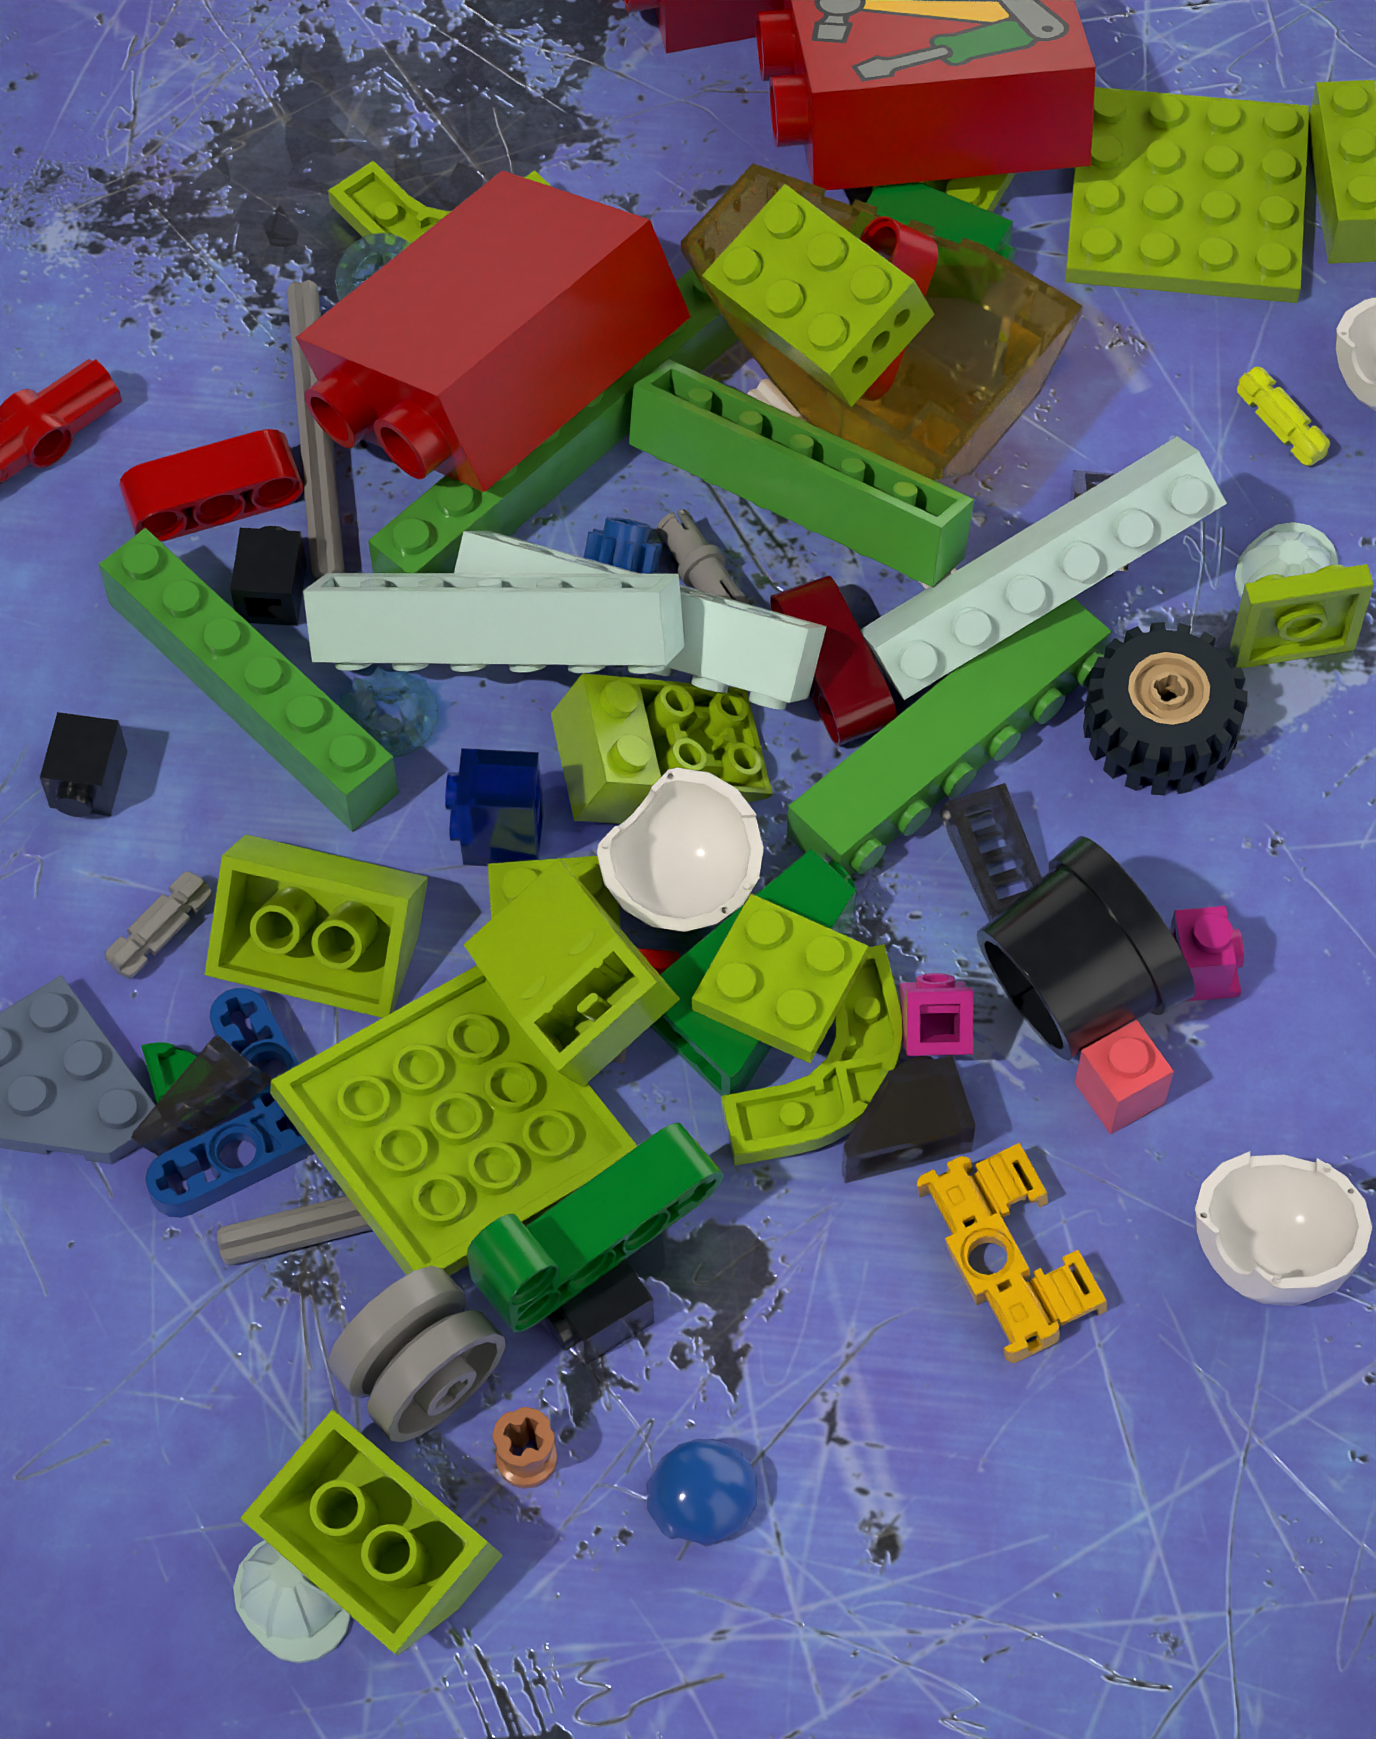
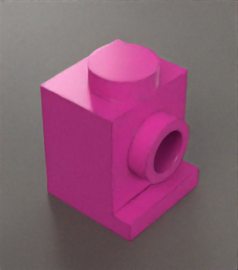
[1170,906,1244,1002]
[900,973,973,1056]

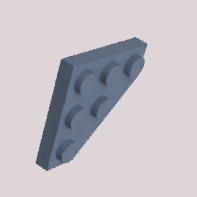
[0,975,168,1164]

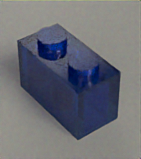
[445,748,544,867]

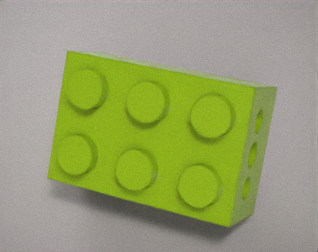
[702,184,935,407]

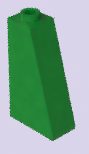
[650,848,856,1096]

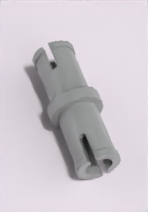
[656,509,748,604]

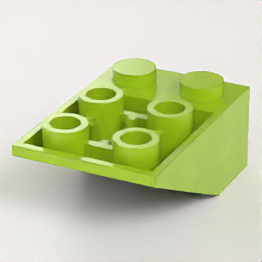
[550,673,773,824]
[463,858,680,1087]

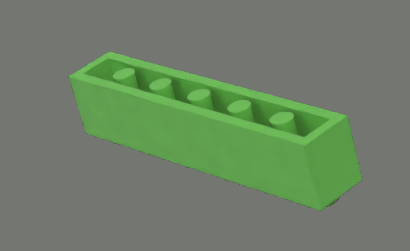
[629,359,974,587]
[98,528,399,832]
[787,598,1112,876]

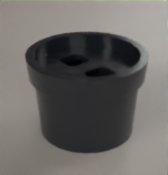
[977,836,1195,1060]

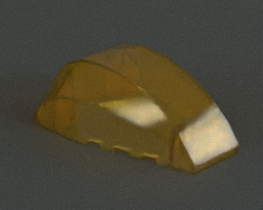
[681,163,1083,480]

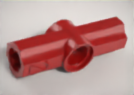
[0,359,122,484]

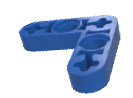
[145,988,314,1218]

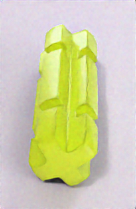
[1236,366,1330,466]

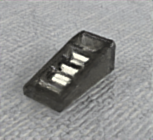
[939,783,1042,921]
[131,1035,273,1156]

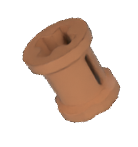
[492,1407,557,1489]

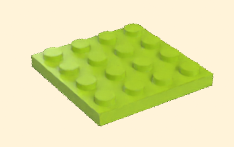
[1065,87,1309,303]
[270,965,637,1276]

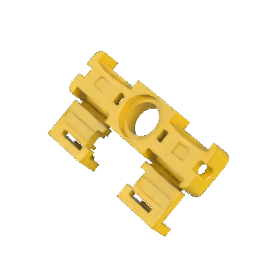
[917,1142,1107,1363]

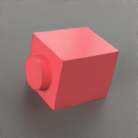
[1075,1020,1174,1134]

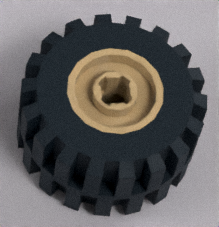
[1083,622,1248,796]

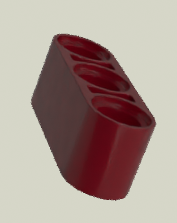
[770,575,897,746]

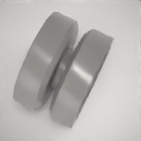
[327,1266,506,1442]

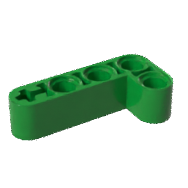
[467,1123,724,1333]

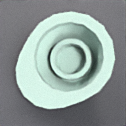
[1234,522,1338,598]
[233,1540,351,1664]

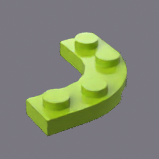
[328,161,552,259]
[721,944,902,1166]

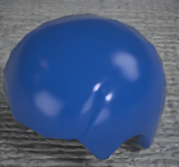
[647,1439,757,1546]

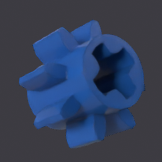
[584,517,662,574]

